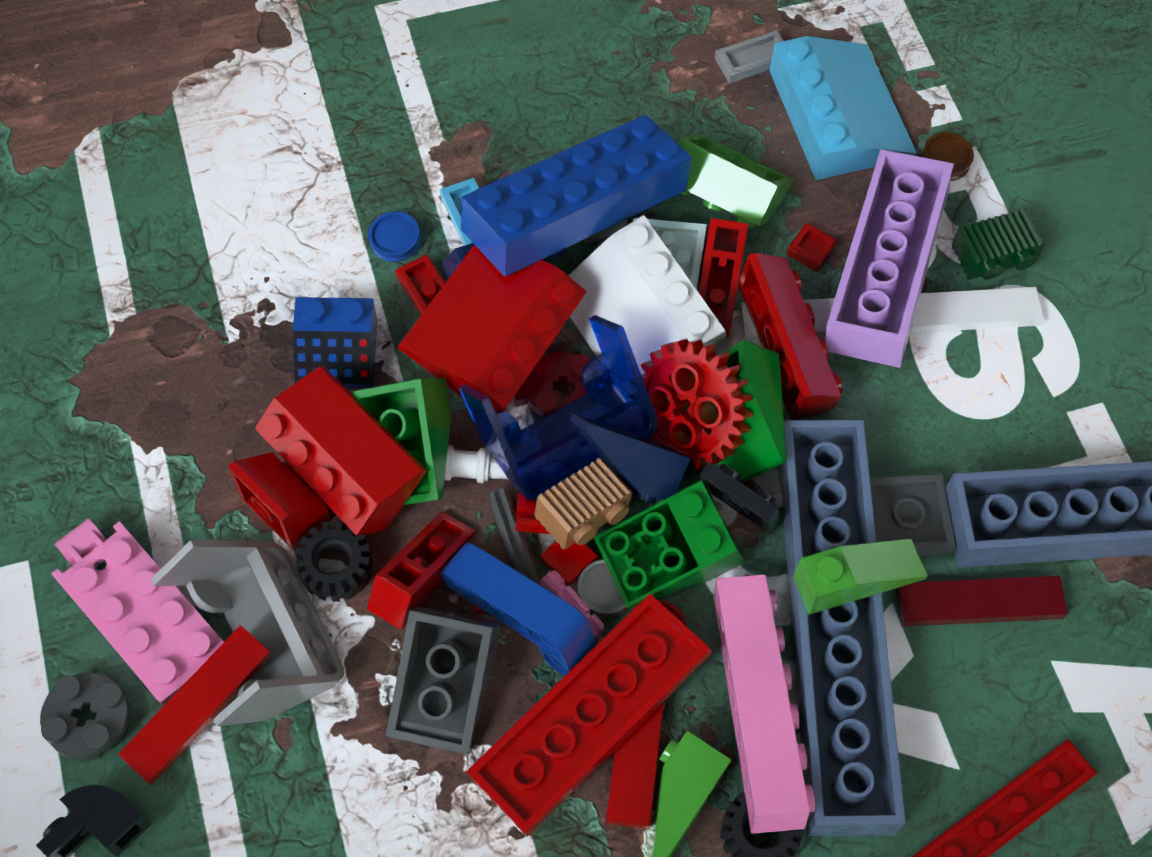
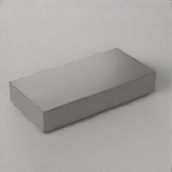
[715,30,784,84]

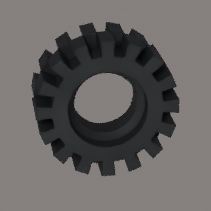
[295,521,373,602]
[720,792,804,857]

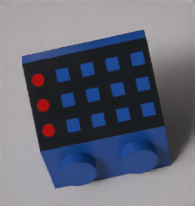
[293,297,378,388]

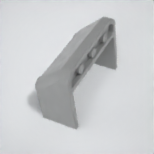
[151,540,344,726]

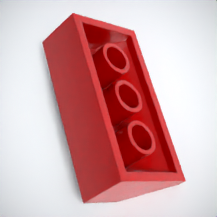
[738,253,843,420]
[255,366,428,536]

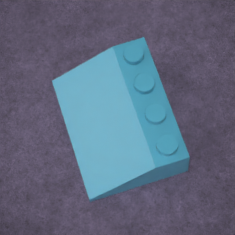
[769,36,917,180]

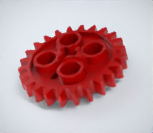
[633,338,753,469]

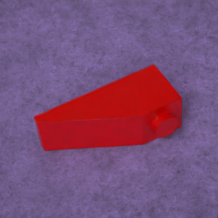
[698,218,748,336]
[367,511,475,630]

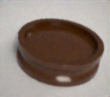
[921,132,974,181]

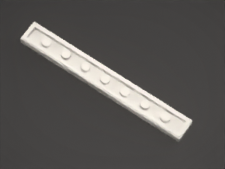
[740,287,1044,342]

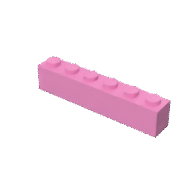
[713,574,815,834]

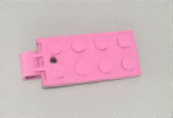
[51,518,224,706]

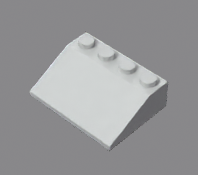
[568,215,728,409]

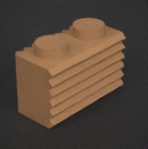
[534,458,632,550]

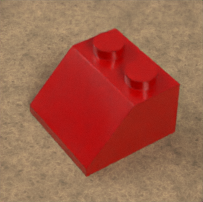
[228,452,331,552]

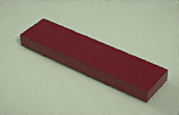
[896,576,1068,627]

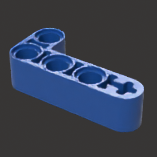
[439,542,597,676]

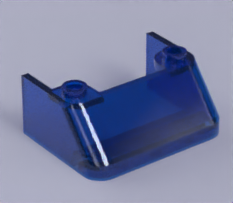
[458,315,657,500]

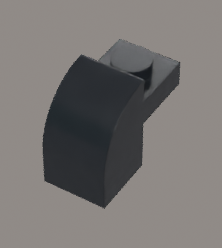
[36,785,151,857]

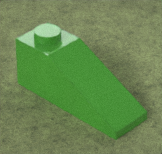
[793,539,927,615]
[651,730,731,857]

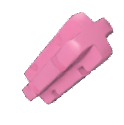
[539,570,604,639]

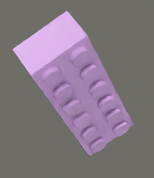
[825,149,954,368]

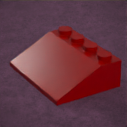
[397,245,587,420]

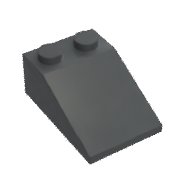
[386,605,502,755]

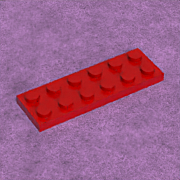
[466,594,711,837]

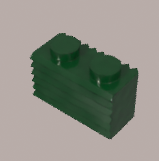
[951,208,1045,280]

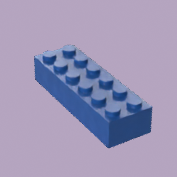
[461,114,692,277]

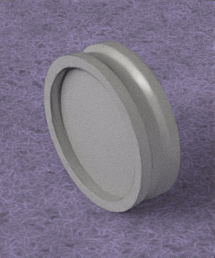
[577,559,628,619]

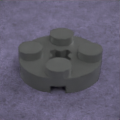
[40,673,131,761]

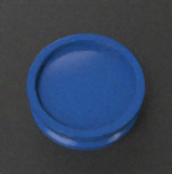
[368,211,421,262]

